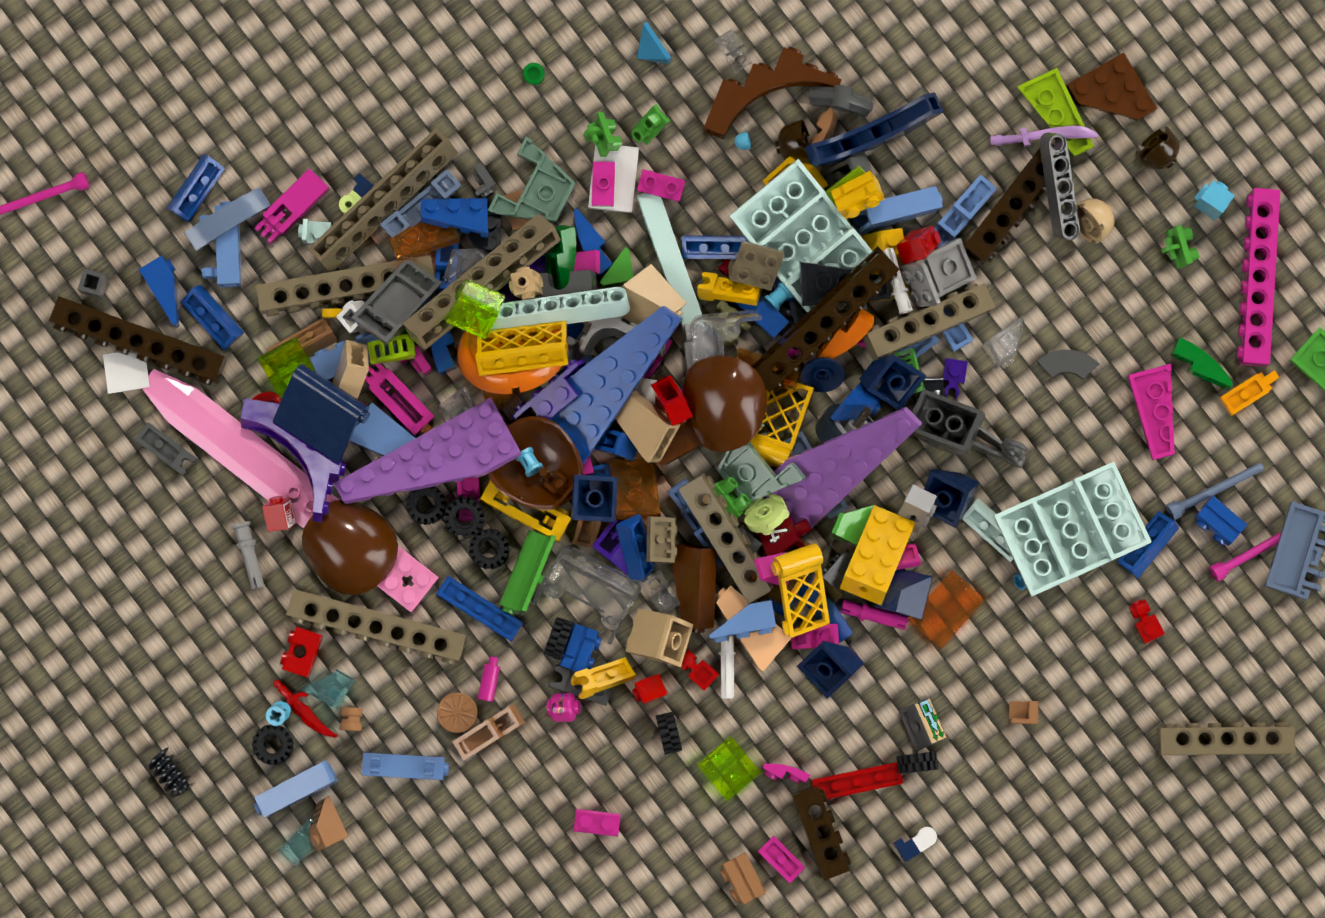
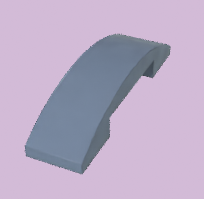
[380,169,462,242]
[184,187,271,251]

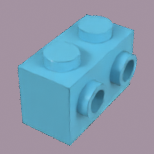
[1194,181,1235,221]

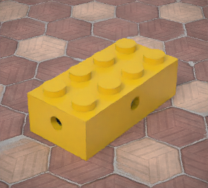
[840,505,915,605]

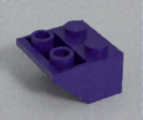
[592,511,647,576]

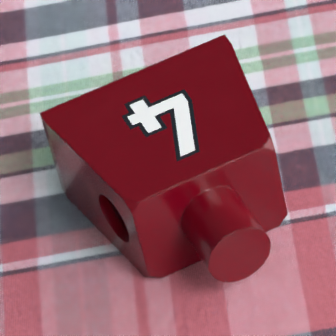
[758,515,812,556]

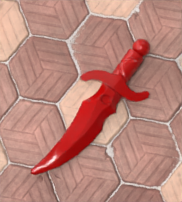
[273,680,338,738]

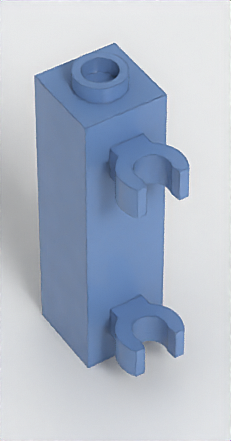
[200,201,242,288]
[362,753,449,780]

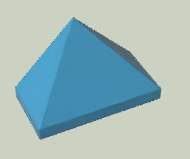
[637,22,671,64]

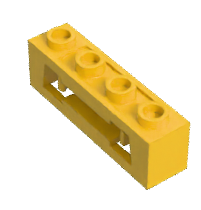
[480,480,571,543]

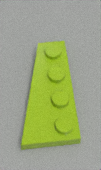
[1017,68,1094,157]

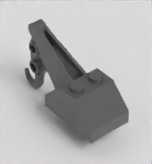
[911,389,1028,468]

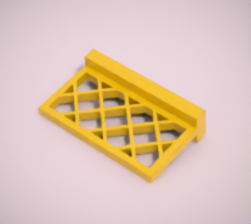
[475,320,568,376]

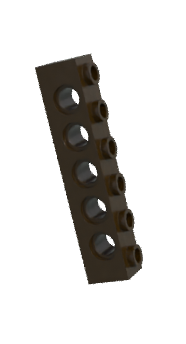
[964,148,1058,265]

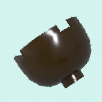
[775,120,811,163]
[1135,126,1180,170]

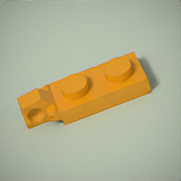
[1219,370,1280,416]

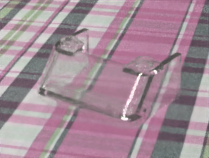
[690,310,762,365]
[532,546,641,645]

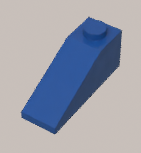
[139,256,180,328]
[831,382,882,421]

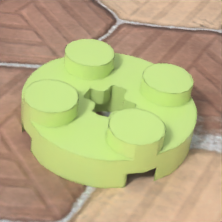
[744,494,789,535]

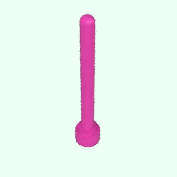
[0,171,90,215]
[1209,532,1281,582]

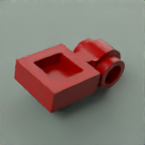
[1129,599,1165,644]
[681,649,719,691]

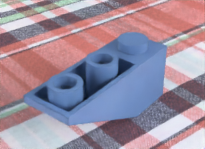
[709,600,776,643]

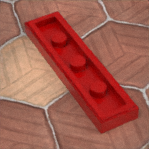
[811,762,903,799]

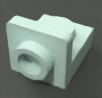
[298,219,332,244]

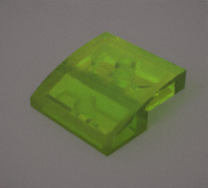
[445,279,505,339]
[257,337,316,396]
[696,736,761,801]

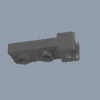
[135,422,197,476]
[548,665,613,706]

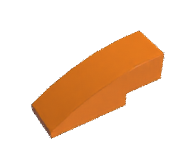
[816,309,874,359]

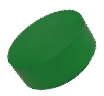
[523,63,545,86]

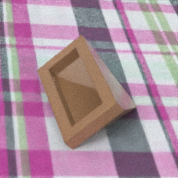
[572,520,602,548]

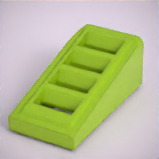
[367,334,415,365]

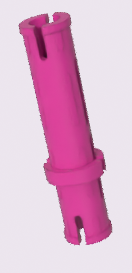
[840,599,908,631]

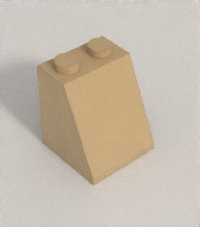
[621,264,687,325]
[626,609,694,667]

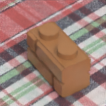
[720,852,766,905]

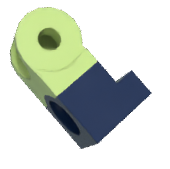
[339,173,374,214]

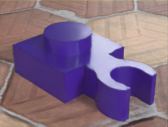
[943,358,968,398]

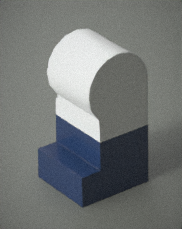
[893,827,937,862]

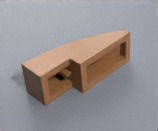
[453,704,525,761]

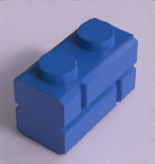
[1194,496,1248,546]
[559,623,602,672]

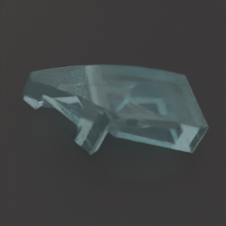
[279,818,312,866]

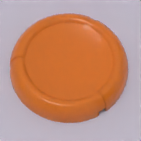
[457,321,568,394]

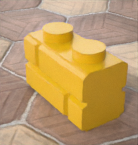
[831,171,885,219]

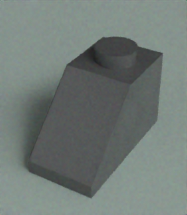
[820,155,873,191]

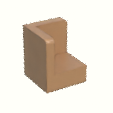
[1009,701,1038,725]

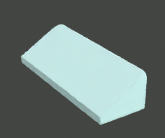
[962,499,1013,562]

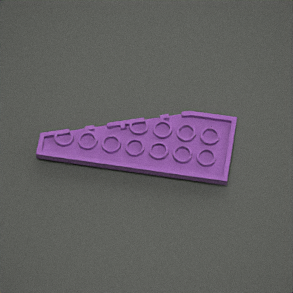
[334,398,522,504]
[766,407,922,535]

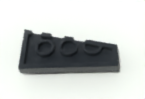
[799,261,891,306]

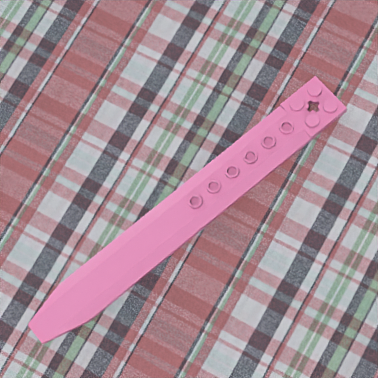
[142,369,439,613]

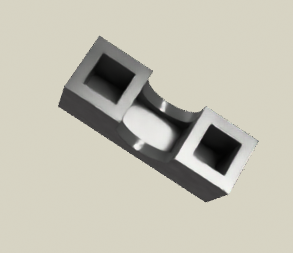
[535,270,597,298]

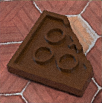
[1066,53,1157,121]

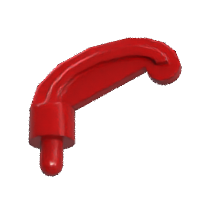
[252,391,281,404]

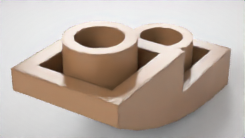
[810,108,838,144]

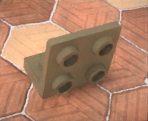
[728,241,784,290]
[646,516,678,566]

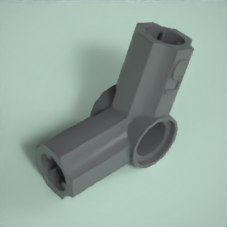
[808,85,873,117]

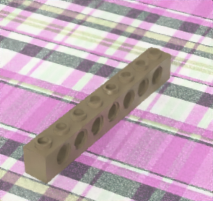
[308,128,458,272]
[402,213,561,350]
[256,255,435,317]
[286,589,467,665]

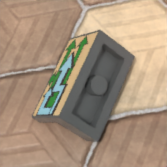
[898,697,947,751]

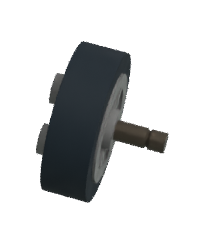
[815,404,872,444]

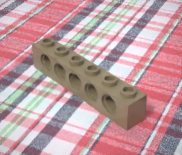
[863,283,996,361]
[678,473,774,603]
[1157,722,1296,755]

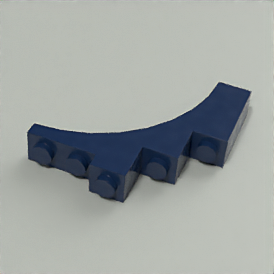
[805,92,944,168]

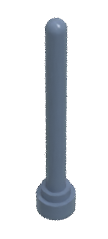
[1166,463,1264,520]

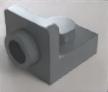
[473,162,496,198]

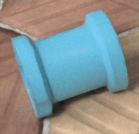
[765,282,794,311]
[516,447,543,477]
[266,701,291,726]

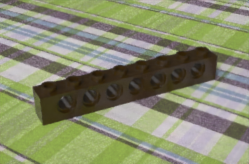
[752,246,900,393]
[49,296,227,385]

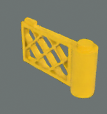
[750,379,814,468]
[771,543,830,638]

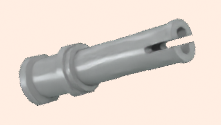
[231,521,265,590]

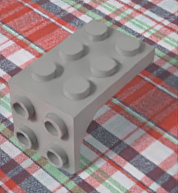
[900,238,976,307]
[578,317,666,358]

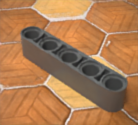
[1039,132,1080,240]

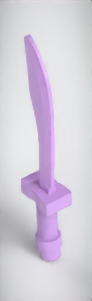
[991,126,1098,147]

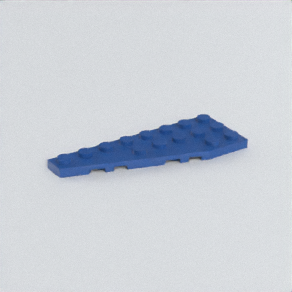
[536,306,683,464]

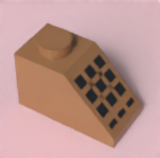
[308,796,348,851]

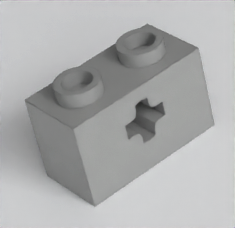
[897,484,937,534]

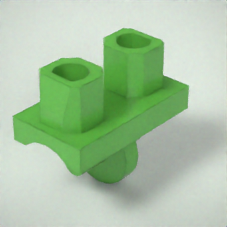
[631,104,671,145]
[583,112,622,157]
[1161,225,1199,269]
[714,477,751,518]

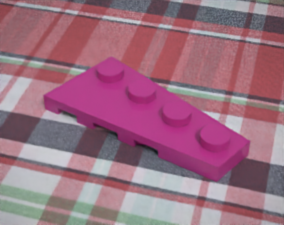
[1128,364,1175,461]

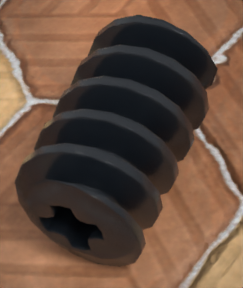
[148,747,195,798]

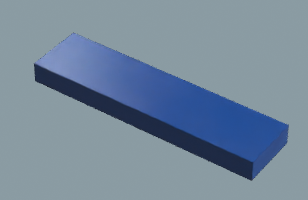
[436,576,524,642]

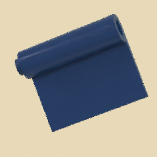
[273,364,370,463]

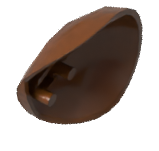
[682,356,767,452]
[488,416,583,510]
[302,500,398,595]

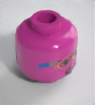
[547,693,581,722]

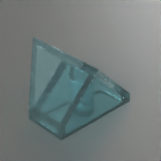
[300,669,355,710]

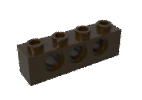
[791,785,851,881]

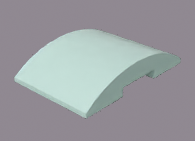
[729,159,872,313]
[994,462,1152,597]

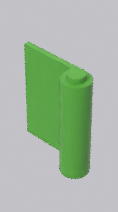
[499,530,556,615]

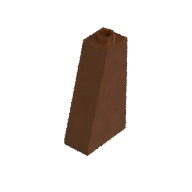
[647,374,701,468]
[671,543,716,633]

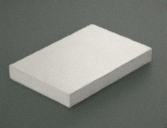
[588,145,639,213]

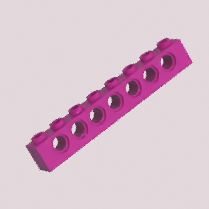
[1237,188,1281,367]

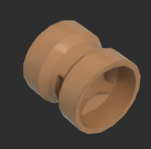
[339,707,363,731]

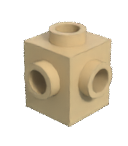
[509,267,543,300]

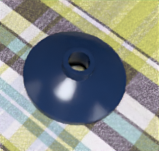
[801,358,845,392]

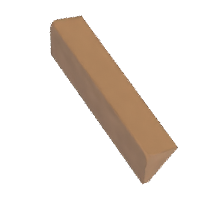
[267,318,337,372]

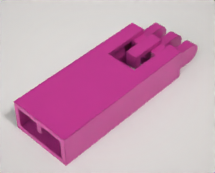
[254,168,330,244]
[365,364,434,436]

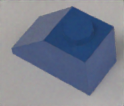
[595,429,637,461]

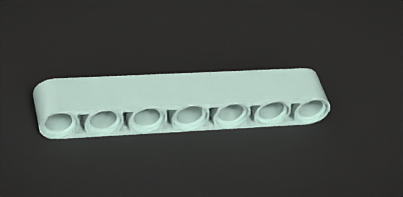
[636,193,707,336]
[474,287,630,331]

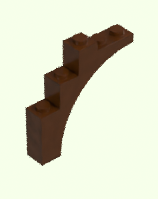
[703,47,842,140]

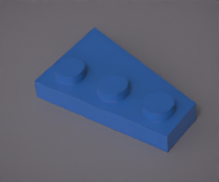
[421,198,488,238]

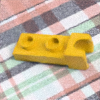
[697,272,762,306]
[571,657,636,699]

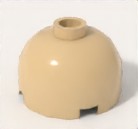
[1076,199,1115,243]

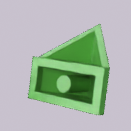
[832,505,874,545]

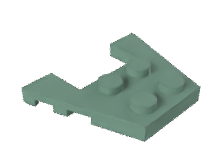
[488,137,576,223]
[717,423,806,502]

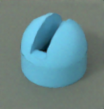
[734,132,751,150]

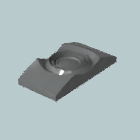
[351,258,442,345]

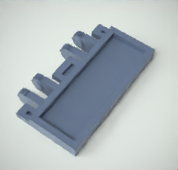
[1265,501,1325,600]

